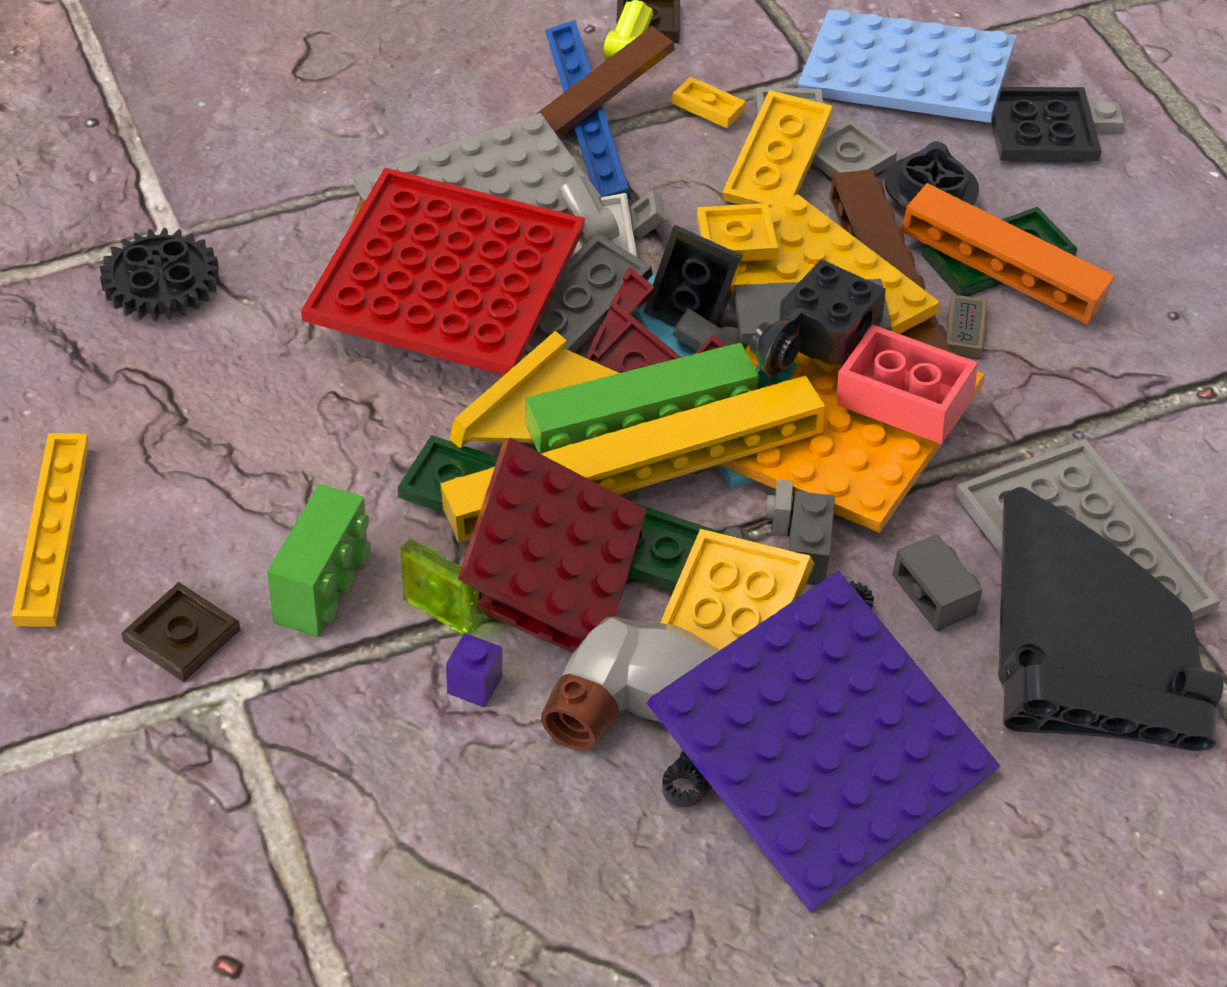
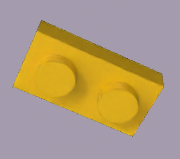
[672,77,746,129]

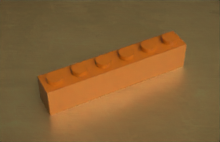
[901,183,1115,325]

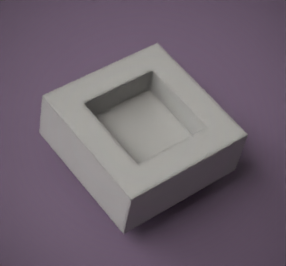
[1088,101,1124,133]
[629,189,666,239]
[765,480,793,536]

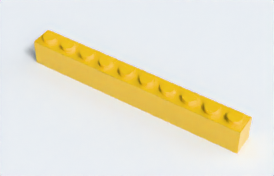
[440,375,825,543]

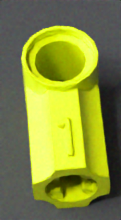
[603,0,653,59]

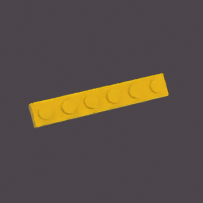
[11,433,89,627]

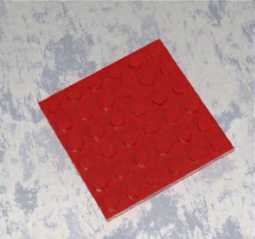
[301,168,585,375]

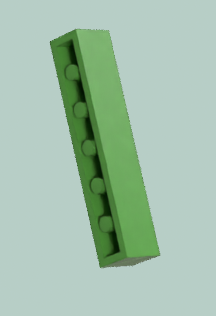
[525,343,759,454]

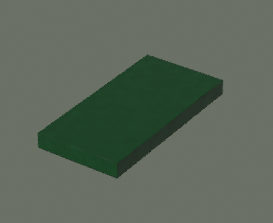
[922,207,1078,297]

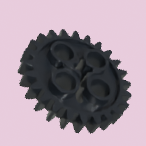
[100,228,220,321]

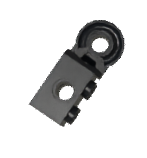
[750,259,886,378]

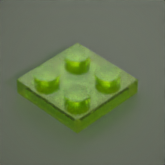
[400,538,478,635]

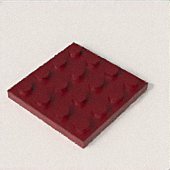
[457,438,647,642]

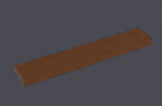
[536,26,675,138]

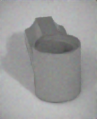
[559,176,620,247]

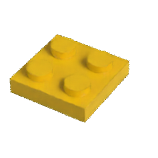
[697,203,778,261]

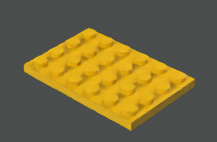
[732,194,940,373]

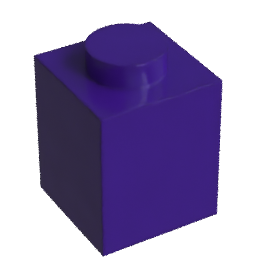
[446,633,502,708]

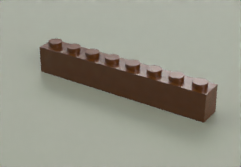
[830,169,955,354]

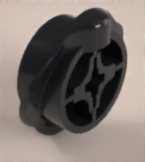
[885,141,979,211]

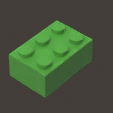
[267,484,371,637]

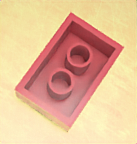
[837,324,978,444]

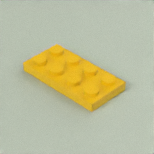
[722,90,833,208]

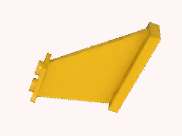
[449,331,619,449]

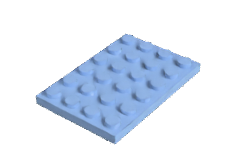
[798,9,1016,123]

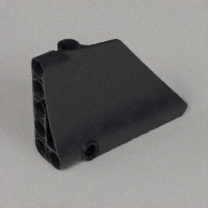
[998,487,1224,751]

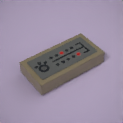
[946,294,987,358]

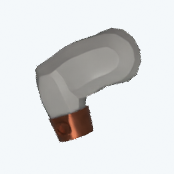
[541,616,720,751]

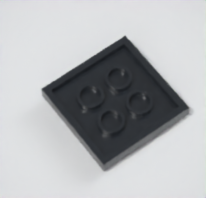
[991,87,1101,162]

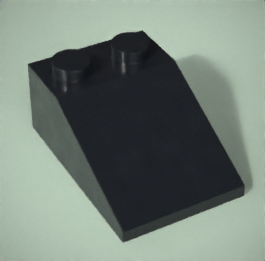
[643,225,743,327]

